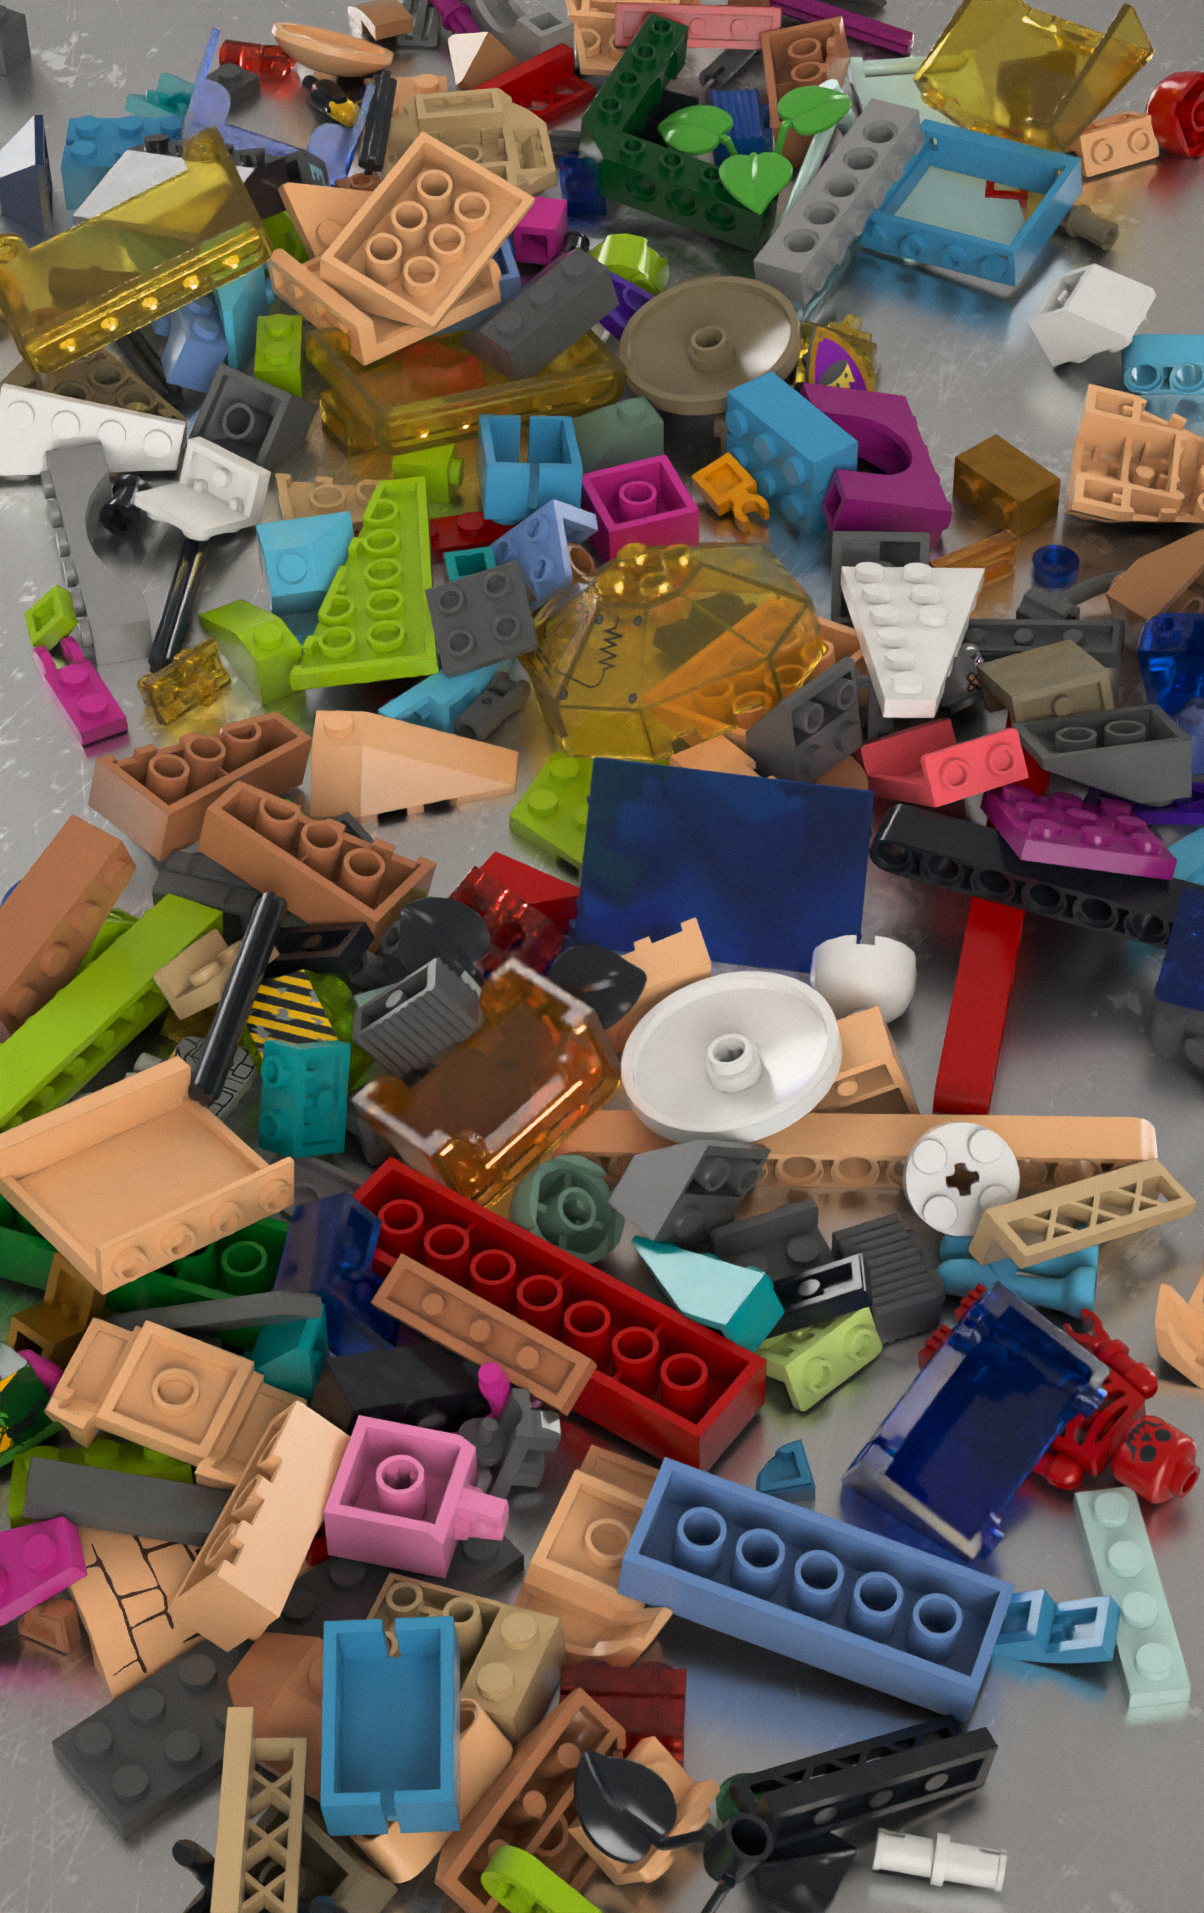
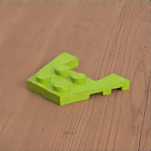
[509,752,670,906]

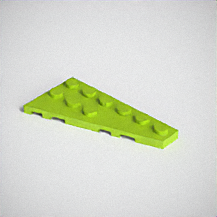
[289,476,439,691]

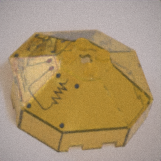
[517,541,827,762]

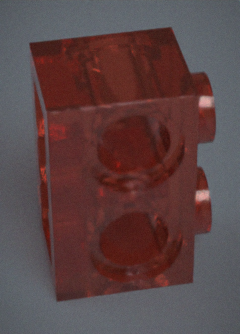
[447,866,567,989]

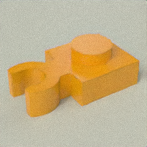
[691,452,770,533]

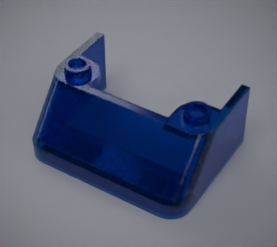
[179,28,376,187]

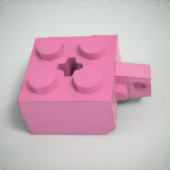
[323,1415,509,1579]

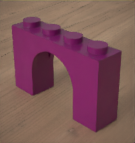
[799,383,952,548]

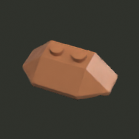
[227,1632,324,1803]
[434,1687,626,1913]

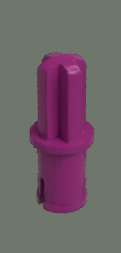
[428,0,481,34]

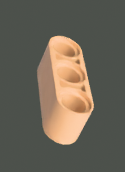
[351,1698,513,1884]

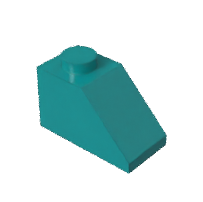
[243,1303,330,1407]

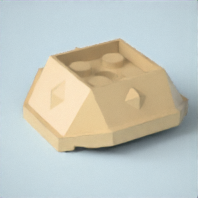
[381,88,557,197]

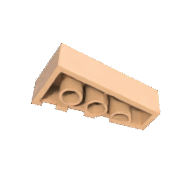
[167,1400,351,1653]

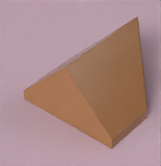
[447,32,522,91]

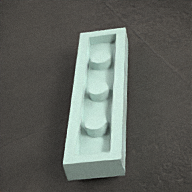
[1073,1486,1191,1709]

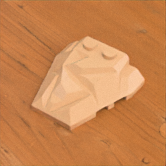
[1063,384,1204,524]

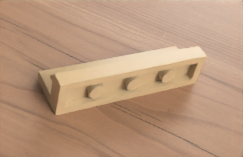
[968,1158,1197,1269]
[210,1707,308,1913]

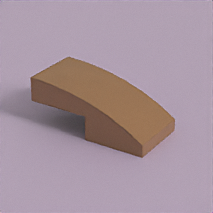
[347,0,414,40]

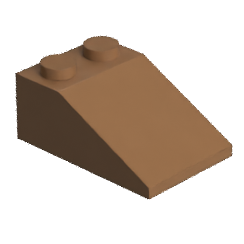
[1106,528,1204,673]

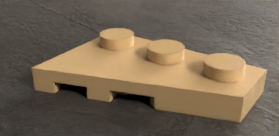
[275,473,383,531]

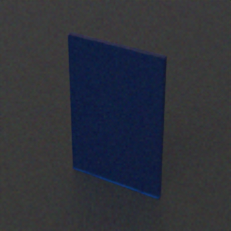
[573,757,874,974]

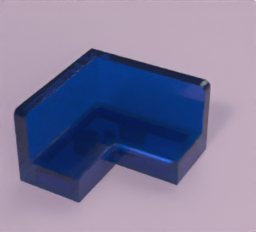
[273,1191,401,1356]

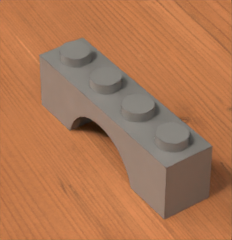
[459,0,575,63]

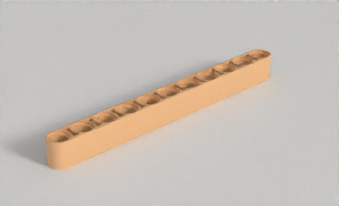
[552,1110,1158,1191]

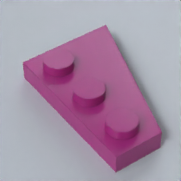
[0,1516,87,1627]

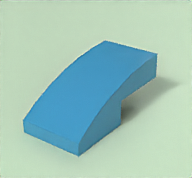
[992,1589,1121,1663]

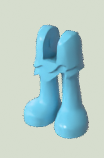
[937,1223,1099,1319]

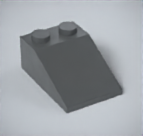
[1011,704,1192,807]

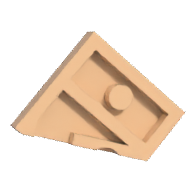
[277,182,373,260]

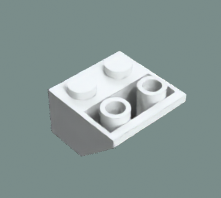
[1028,263,1157,367]

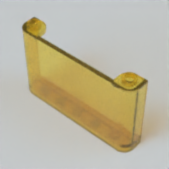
[0,124,274,373]
[306,327,628,456]

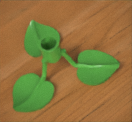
[657,86,852,215]

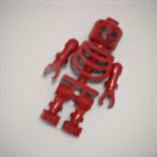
[918,1283,1200,1504]

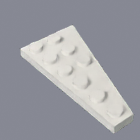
[840,562,985,718]

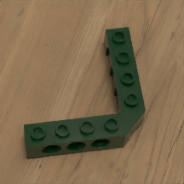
[579,13,779,254]

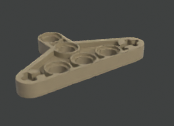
[29,310,187,449]

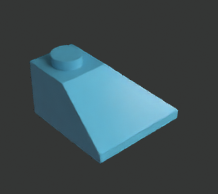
[256,511,354,616]

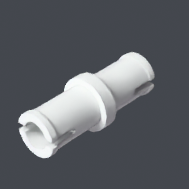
[872,1827,1007,1892]

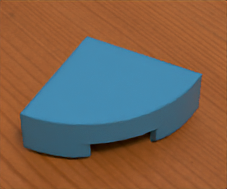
[756,1439,816,1503]

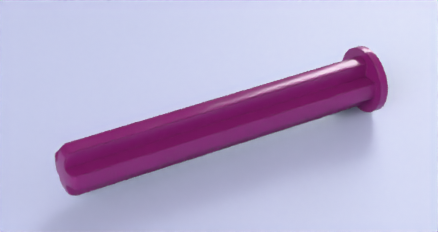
[769,0,914,56]

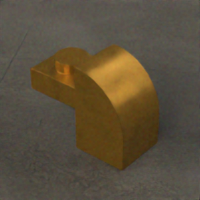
[6,1252,114,1372]

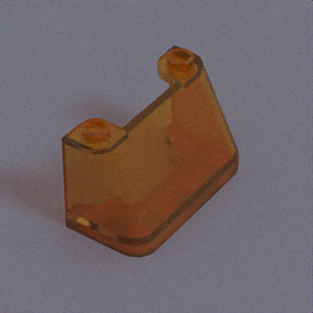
[351,957,622,1210]

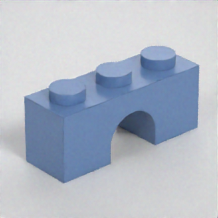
[148,266,228,393]

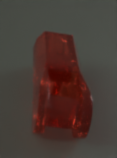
[219,39,296,81]

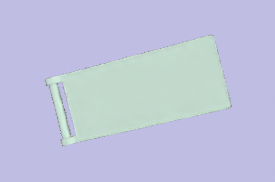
[848,48,1026,261]

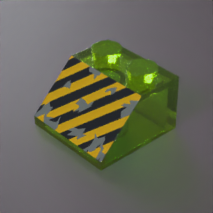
[242,969,375,1092]

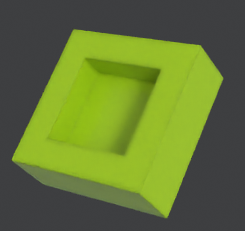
[24,584,78,651]

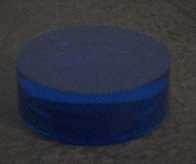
[1031,545,1080,589]

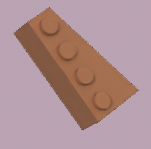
[760,16,850,168]
[88,711,312,862]
[0,814,137,1043]

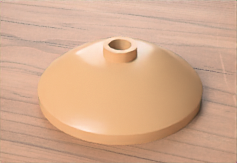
[272,22,394,83]

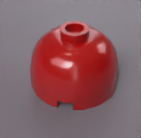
[1145,71,1204,157]

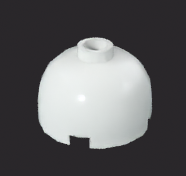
[810,935,917,1024]

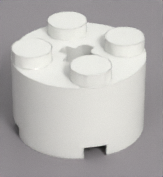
[902,1122,1020,1236]

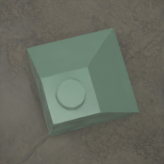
[572,395,664,474]

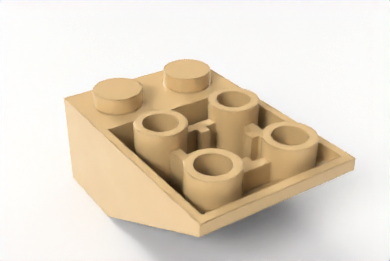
[366,1572,568,1749]

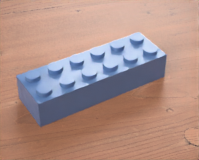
[617,1457,1016,1724]

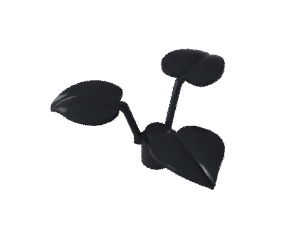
[399,897,647,1152]
[574,1749,857,1913]

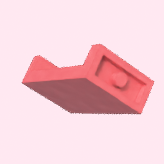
[854,718,1029,807]

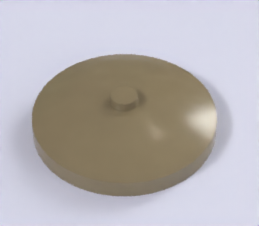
[619,276,802,415]

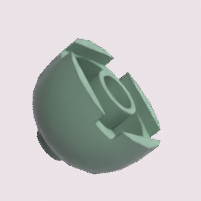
[509,1154,625,1264]

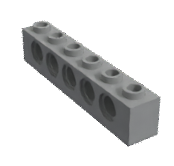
[753,98,924,308]

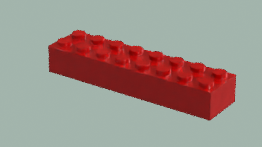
[321,1157,766,1472]

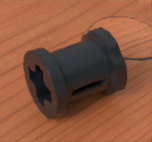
[100,474,152,537]

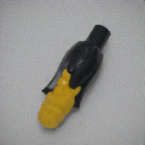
[302,75,364,130]

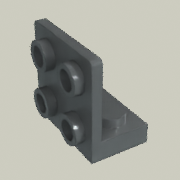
[425,560,539,678]

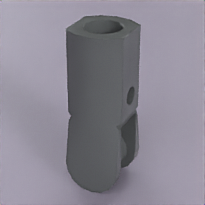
[454,671,531,742]

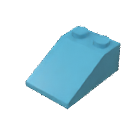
[204,225,275,373]

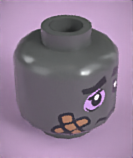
[938,643,985,714]

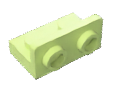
[755,1307,883,1412]

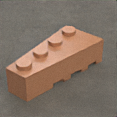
[198,780,437,954]

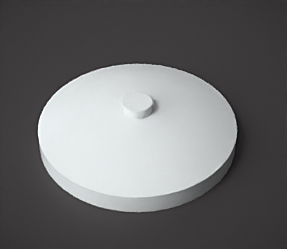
[621,971,843,1144]

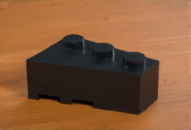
[309,1342,511,1436]

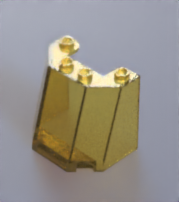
[912,0,1155,153]

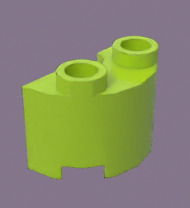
[588,233,670,297]

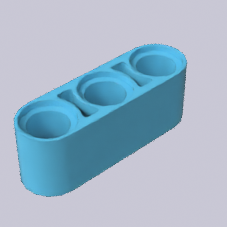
[1121,334,1204,395]

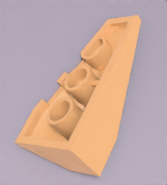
[310,710,519,825]

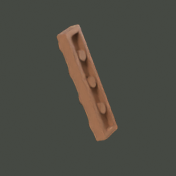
[371,1253,598,1417]

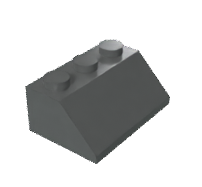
[460,247,619,388]

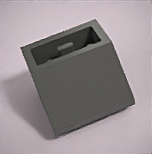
[745,656,862,793]
[607,1139,771,1244]

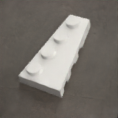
[0,383,186,476]

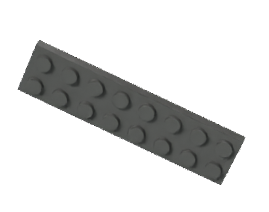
[52,1535,524,1840]

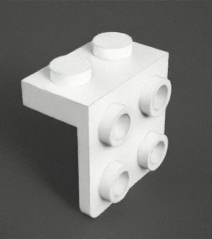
[133,436,271,541]

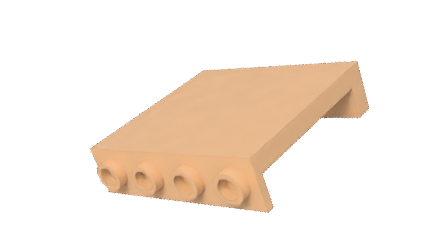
[265,248,502,366]
[0,1056,294,1295]

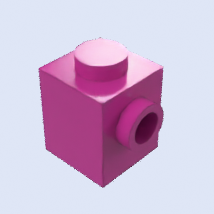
[513,196,568,265]

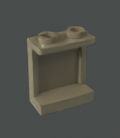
[976,639,1115,723]

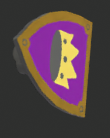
[793,326,874,393]

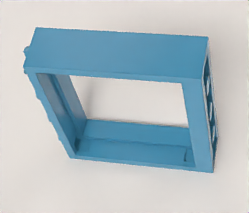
[858,119,1082,287]

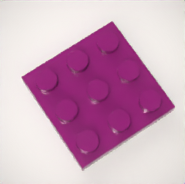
[980,785,1177,880]

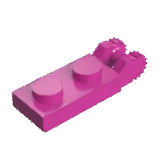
[32,636,128,746]

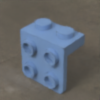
[490,499,598,613]

